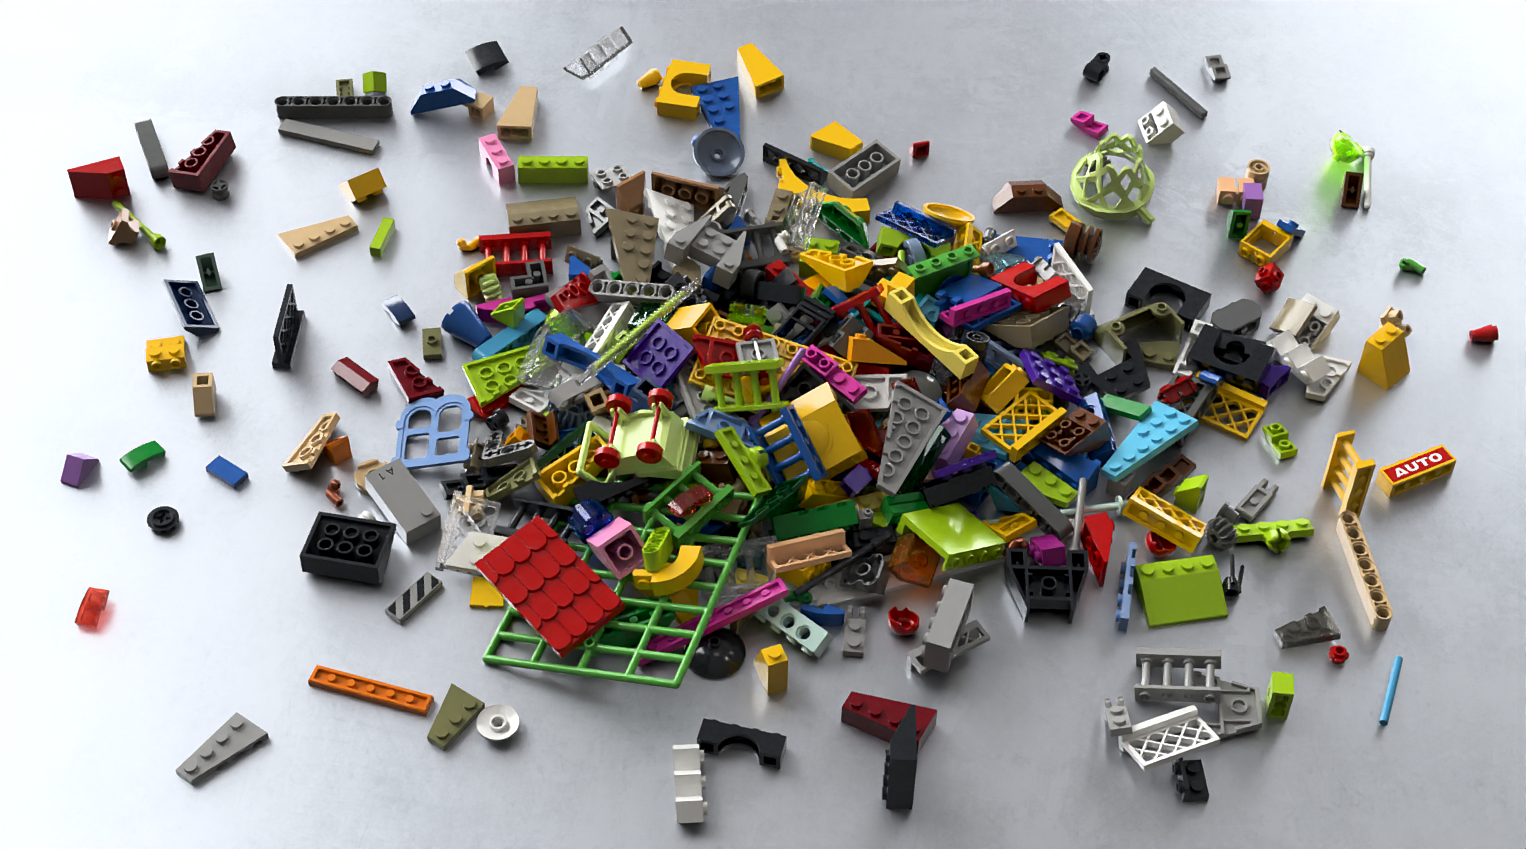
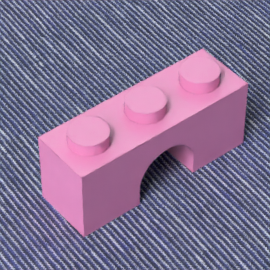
[479,133,515,185]

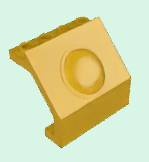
[759,382,868,480]

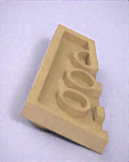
[277,215,358,259]
[282,413,340,472]

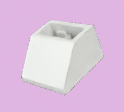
[1138,101,1185,145]

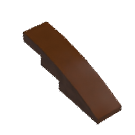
[1127,453,1196,505]

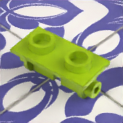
[1040,351,1079,377]

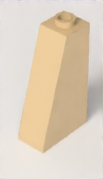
[497,86,538,140]

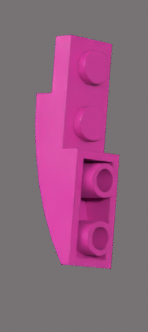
[476,293,552,324]
[801,344,868,405]

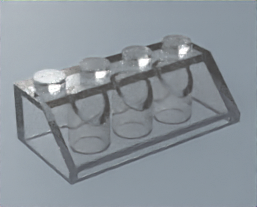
[563,26,633,80]

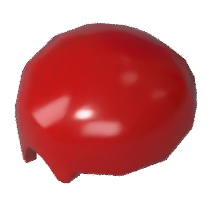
[1145,531,1177,558]
[888,606,919,636]

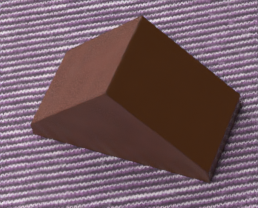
[1341,171,1364,208]

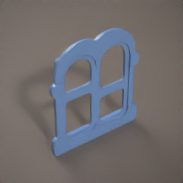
[391,394,474,470]

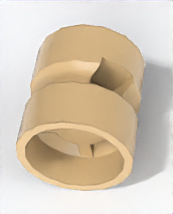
[1245,159,1270,191]

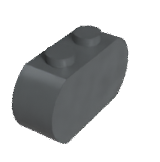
[1210,299,1262,337]

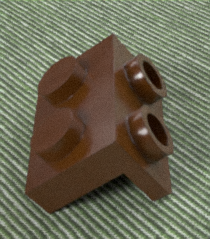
[526,410,560,451]

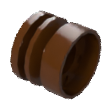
[1063,220,1103,264]

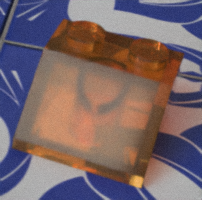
[887,532,941,588]

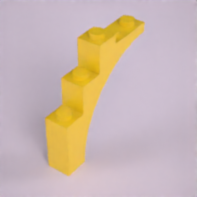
[776,159,870,223]

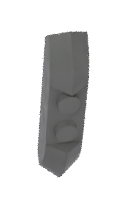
[719,172,748,230]

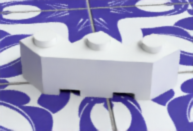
[1266,329,1332,385]
[673,744,707,823]

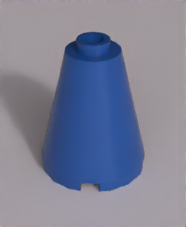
[441,301,493,348]

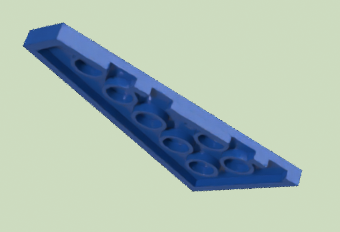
[691,76,740,138]

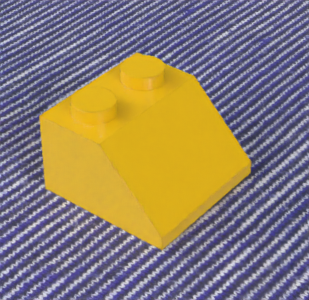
[338,168,387,203]

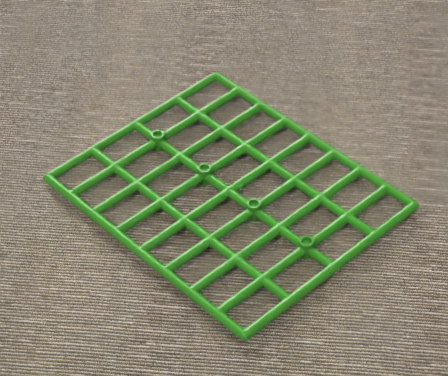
[482,477,763,689]

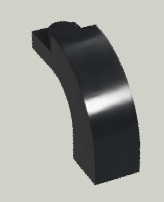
[702,272,743,312]

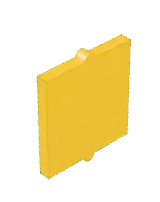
[469,577,504,609]

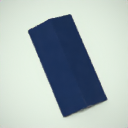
[162,279,220,337]

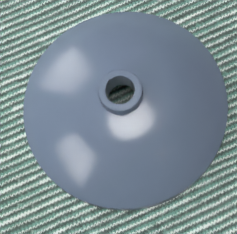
[693,127,745,177]

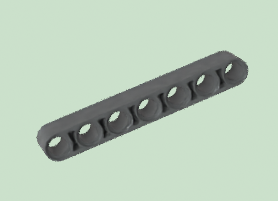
[274,96,393,119]

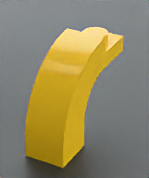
[632,545,705,596]

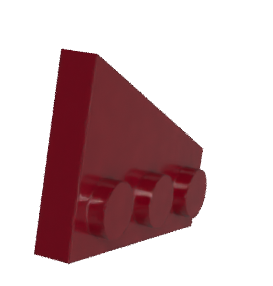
[387,357,444,404]

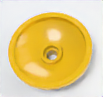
[923,203,975,230]

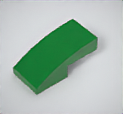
[119,440,166,472]

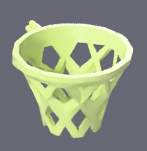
[1070,133,1155,225]

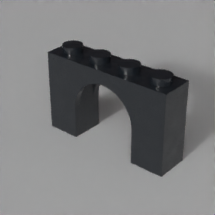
[1124,267,1212,333]
[1186,324,1275,393]

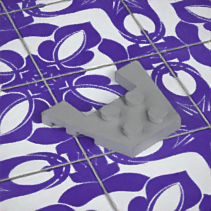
[1193,671,1262,740]

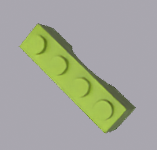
[876,226,951,259]

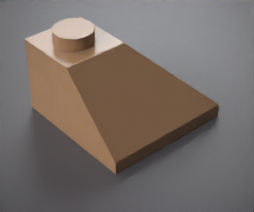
[615,170,646,215]

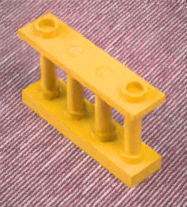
[1321,430,1376,516]

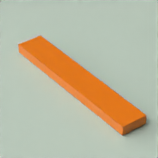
[308,665,434,717]

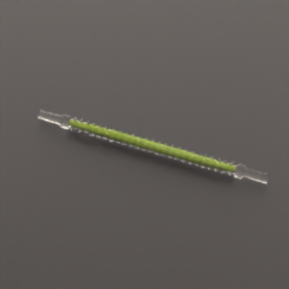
[575,277,702,386]

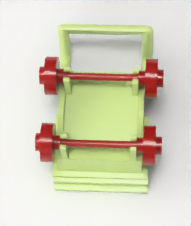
[576,388,700,483]

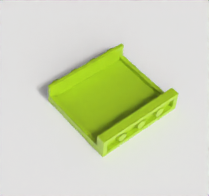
[896,502,1006,571]

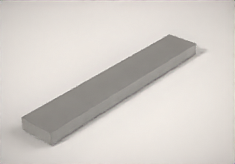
[278,118,380,155]

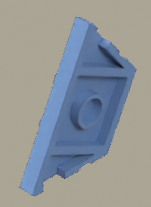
[685,407,756,448]

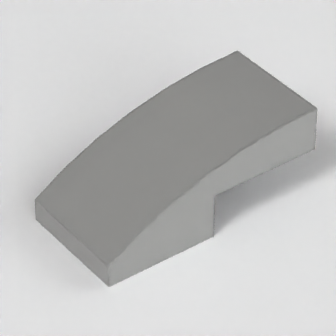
[1204,55,1231,81]

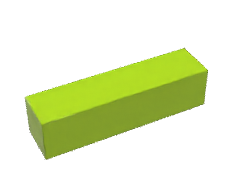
[369,217,395,257]

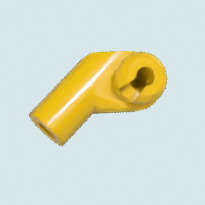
[456,236,479,251]

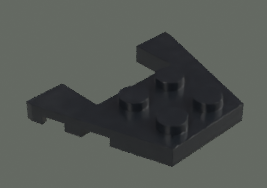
[1073,337,1150,399]

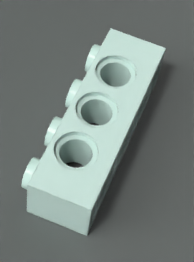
[754,599,834,658]

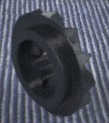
[147,506,179,534]

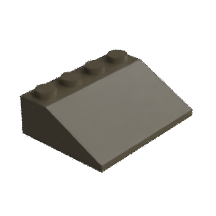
[506,197,581,238]
[983,306,1070,351]

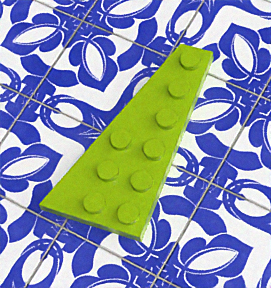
[462,334,570,408]

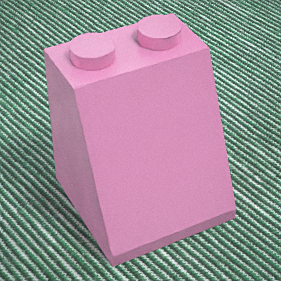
[586,517,645,580]

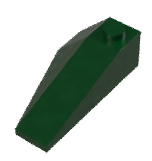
[737,475,809,528]

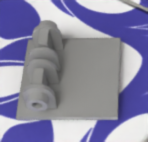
[591,165,632,191]

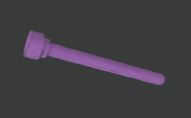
[747,348,806,428]

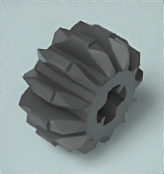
[1204,516,1238,551]

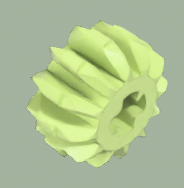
[479,273,504,302]

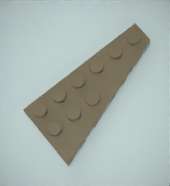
[605,208,659,307]

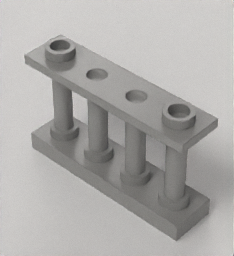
[1134,647,1221,704]

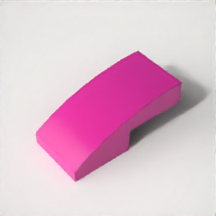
[1070,110,1109,139]

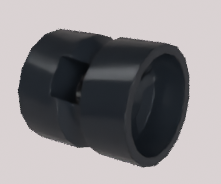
[964,331,990,364]

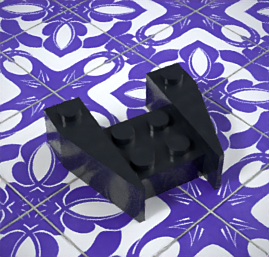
[1004,548,1089,624]

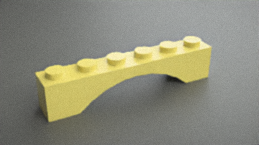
[884,286,979,380]

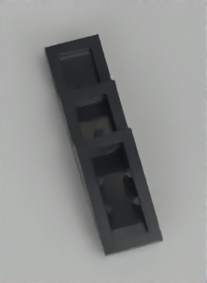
[439,464,518,500]

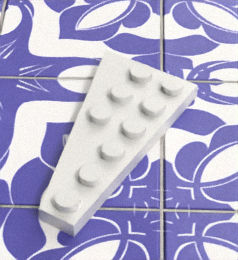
[643,188,694,270]

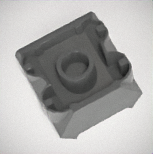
[839,554,892,595]

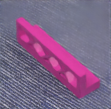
[939,288,1012,327]

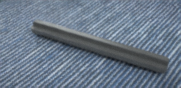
[1149,67,1208,119]

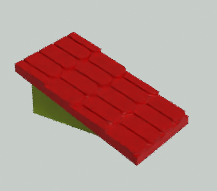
[474,515,626,659]

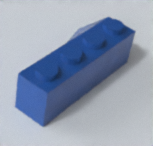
[1022,442,1101,497]

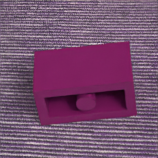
[1028,534,1067,566]

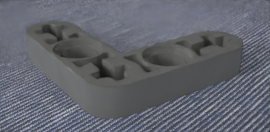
[482,430,538,467]

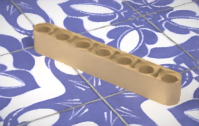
[1336,510,1393,632]

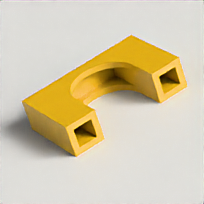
[654,59,711,120]

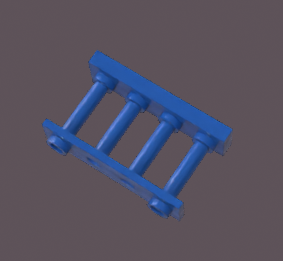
[747,405,829,486]

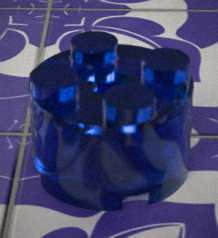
[567,498,614,547]

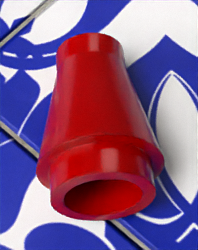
[1469,324,1499,342]

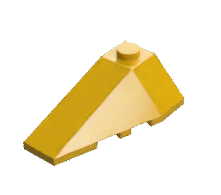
[799,249,874,292]

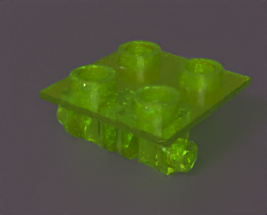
[726,302,767,326]

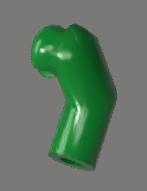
[783,590,813,604]

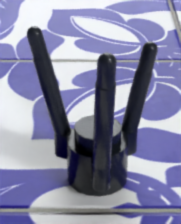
[1221,554,1244,598]

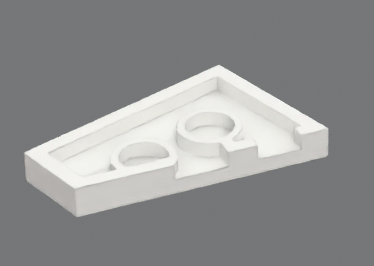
[1305,353,1352,402]

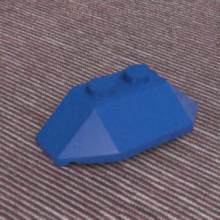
[410,79,477,115]

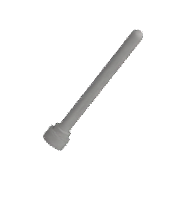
[1066,477,1087,555]

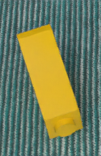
[810,121,863,160]
[753,644,788,696]

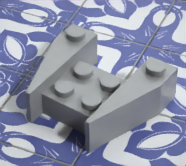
[664,214,746,289]

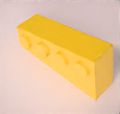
[534,434,607,506]

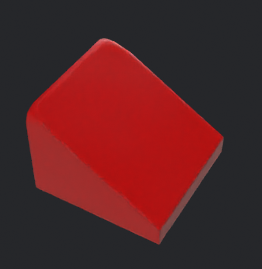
[909,141,930,158]

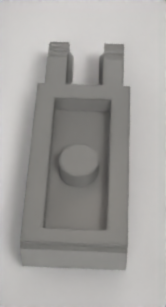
[1235,478,1279,522]
[843,605,866,657]
[1104,696,1133,737]

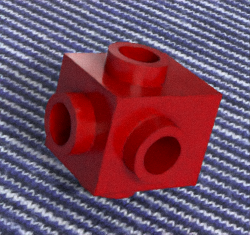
[1254,262,1284,294]

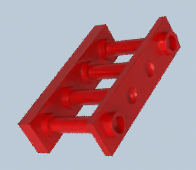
[479,231,553,277]
[813,283,901,356]

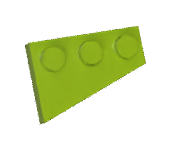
[1021,461,1078,508]

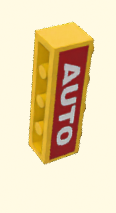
[1375,444,1457,498]

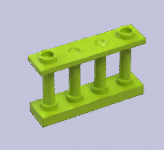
[704,358,789,414]

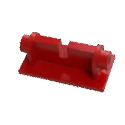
[1157,374,1198,406]

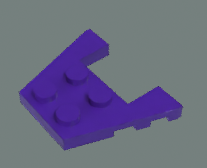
[931,449,998,481]

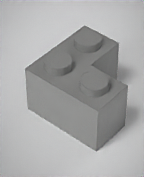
[764,303,815,341]

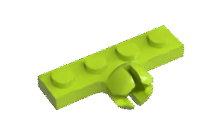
[714,426,772,498]
[1233,518,1314,553]

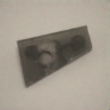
[1274,606,1341,650]

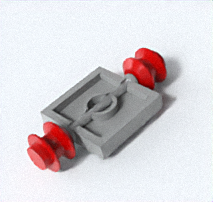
[736,324,781,386]

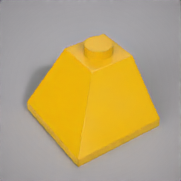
[454,255,496,300]

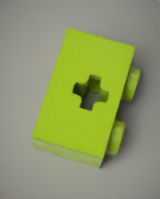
[1265,672,1294,719]

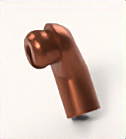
[326,479,344,507]
[1002,537,1029,557]

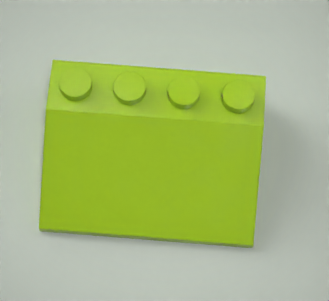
[1133,555,1228,628]

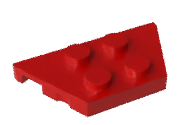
[692,333,742,380]

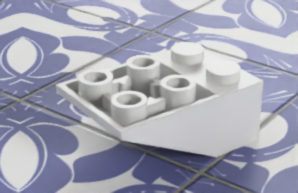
[1277,293,1340,351]

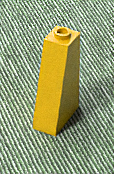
[737,43,784,99]

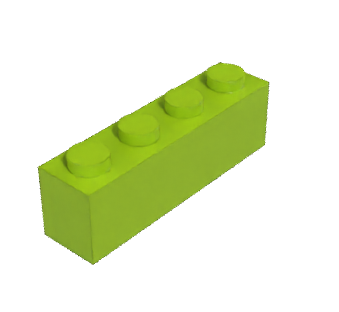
[517,156,589,183]

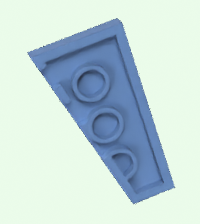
[1115,542,1137,631]

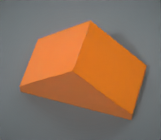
[322,436,352,466]

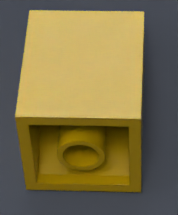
[667,303,721,353]
[1357,322,1410,391]

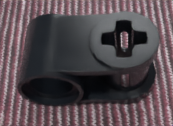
[1083,52,1110,82]

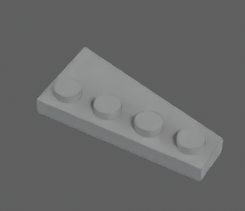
[175,712,269,786]

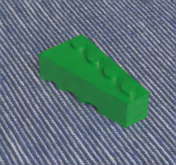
[770,499,859,542]

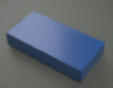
[205,455,248,489]

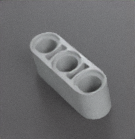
[548,371,604,412]

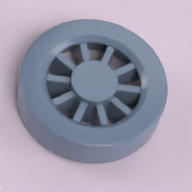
[903,238,927,266]

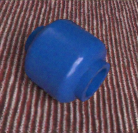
[1070,313,1097,340]

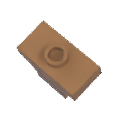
[108,208,140,246]

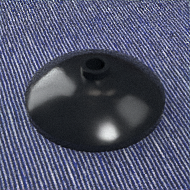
[683,627,746,679]

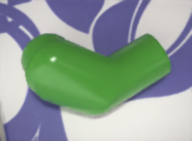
[1399,258,1426,275]

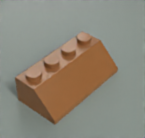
[651,171,725,212]

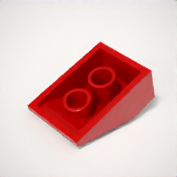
[67,156,131,200]
[1080,512,1115,587]

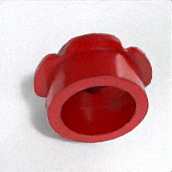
[1328,645,1349,665]

